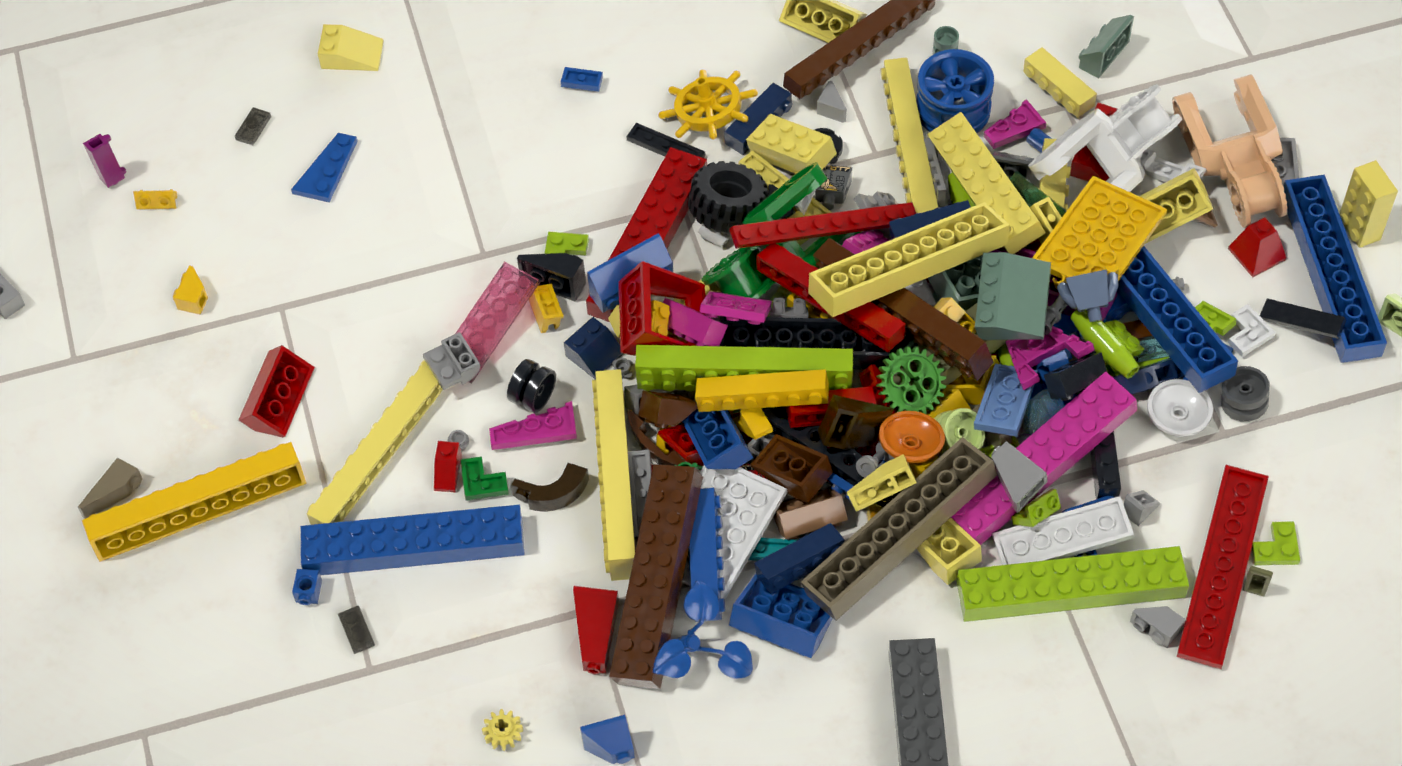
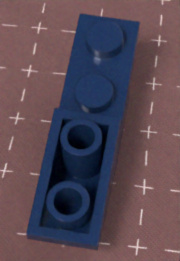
[1113,358,1185,394]

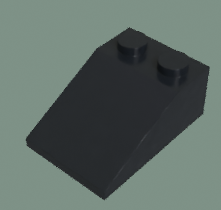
[517,253,586,302]

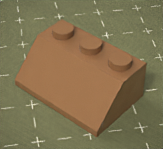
[773,487,848,540]

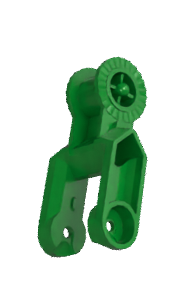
[701,162,863,299]

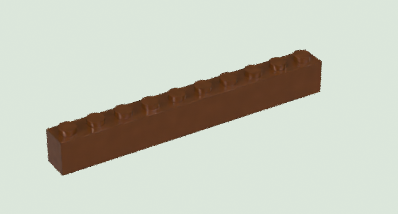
[783,0,935,100]

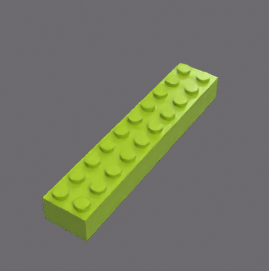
[635,345,853,392]
[957,546,1189,622]

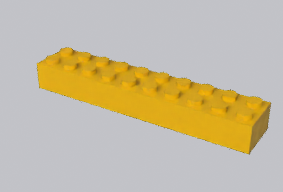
[82,442,307,562]

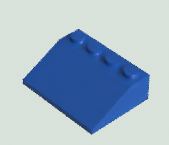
[729,574,833,658]

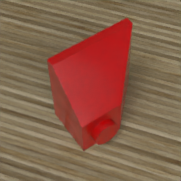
[1228,217,1287,277]
[658,424,704,471]

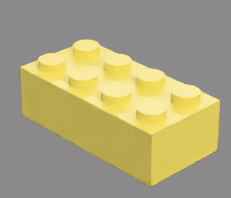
[746,114,837,174]
[1339,160,1398,248]

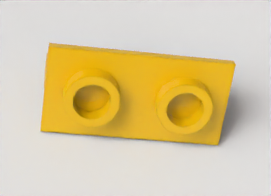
[133,189,177,209]

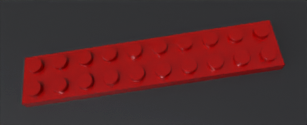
[1176,465,1269,669]

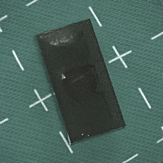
[235,107,271,146]

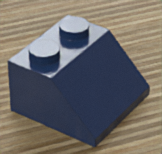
[564,317,624,380]

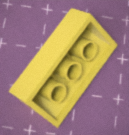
[779,0,867,43]
[1139,168,1213,244]

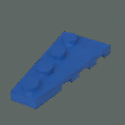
[291,133,358,203]

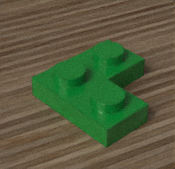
[460,456,509,501]

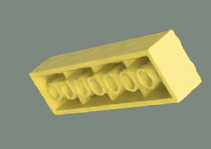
[927,112,1045,254]

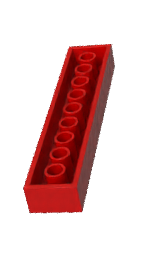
[586,147,707,322]

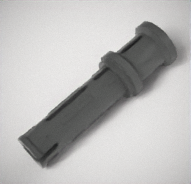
[1044,294,1068,335]

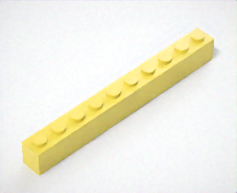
[880,58,938,214]
[307,360,443,525]

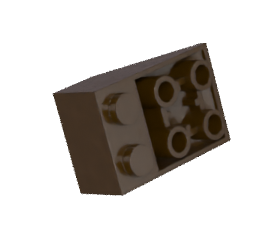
[818,395,894,449]

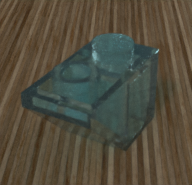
[1023,389,1065,434]

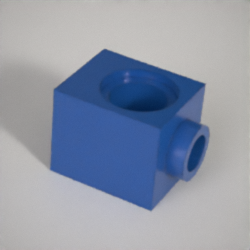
[292,569,322,605]

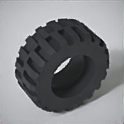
[688,161,768,234]

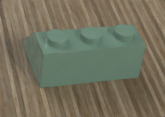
[1078,15,1134,79]

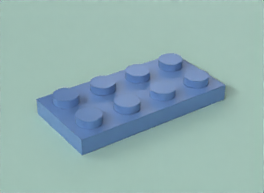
[974,364,1037,436]

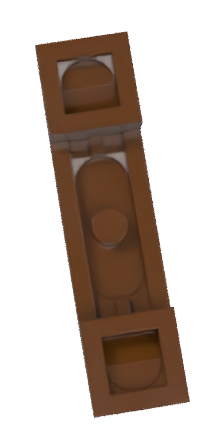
[627,409,685,466]

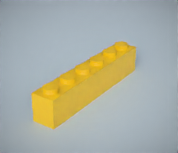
[695,369,829,412]

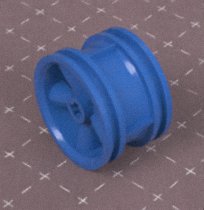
[916,49,994,133]

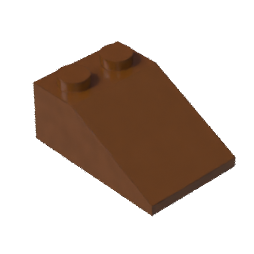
[750,434,833,503]

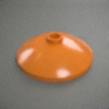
[879,411,945,463]

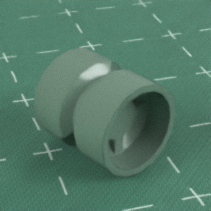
[933,26,959,54]

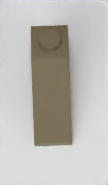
[78,458,142,518]

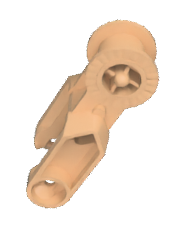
[1172,74,1288,228]

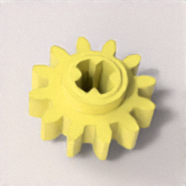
[482,709,523,751]

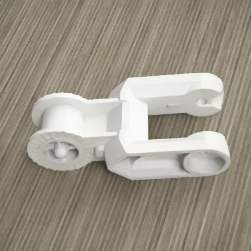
[1028,84,1182,192]

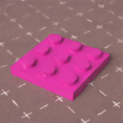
[700,291,772,325]

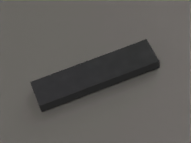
[626,123,705,158]
[1259,298,1346,339]

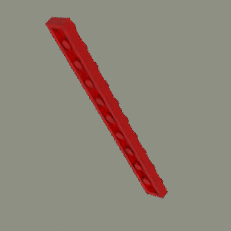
[730,202,916,249]

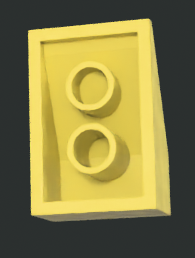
[318,24,384,71]
[916,518,982,585]

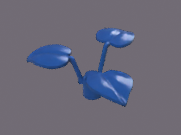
[653,581,753,679]

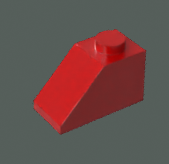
[434,441,462,493]

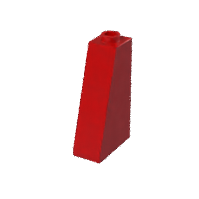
[573,586,619,674]

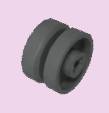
[1221,366,1270,422]

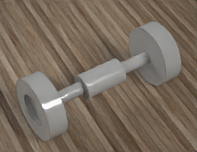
[856,442,894,478]

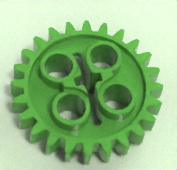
[876,347,946,414]

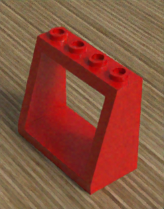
[619,261,706,356]

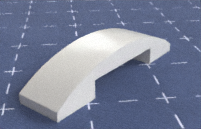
[1140,149,1206,182]

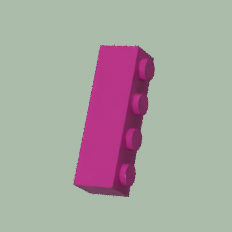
[662,298,728,346]

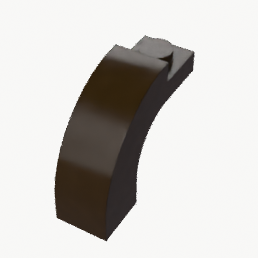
[511,463,589,512]

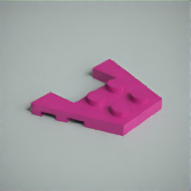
[1006,326,1094,390]

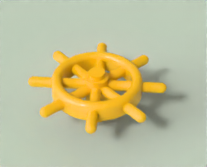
[658,69,758,140]

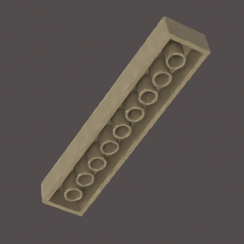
[801,437,997,621]

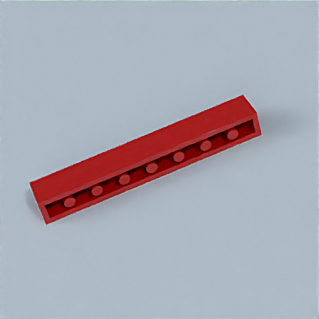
[757,243,905,352]

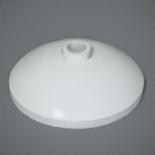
[1147,379,1213,437]

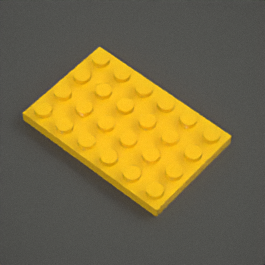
[1032,176,1167,281]

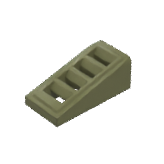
[1243,566,1273,597]

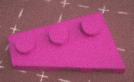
[984,99,1046,149]

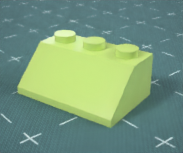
[1378,293,1402,337]

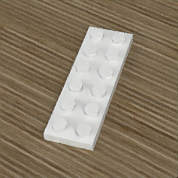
[992,496,1134,565]

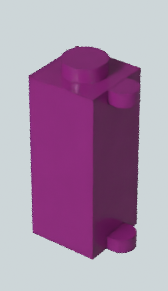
[83,134,127,188]

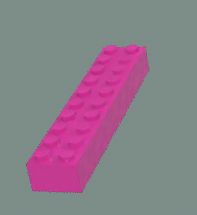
[951,372,1137,545]

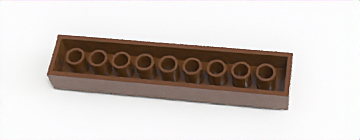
[813,238,994,381]
[609,464,703,689]

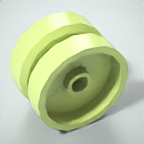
[934,408,985,456]

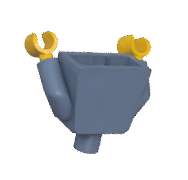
[1053,265,1119,322]

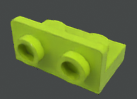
[1011,489,1061,527]

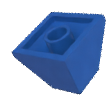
[580,714,635,764]

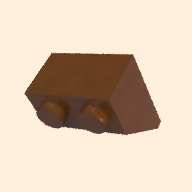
[638,390,698,428]

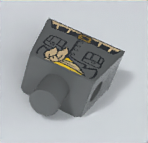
[815,164,852,210]

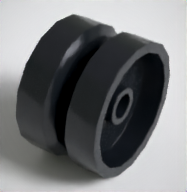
[507,359,556,413]

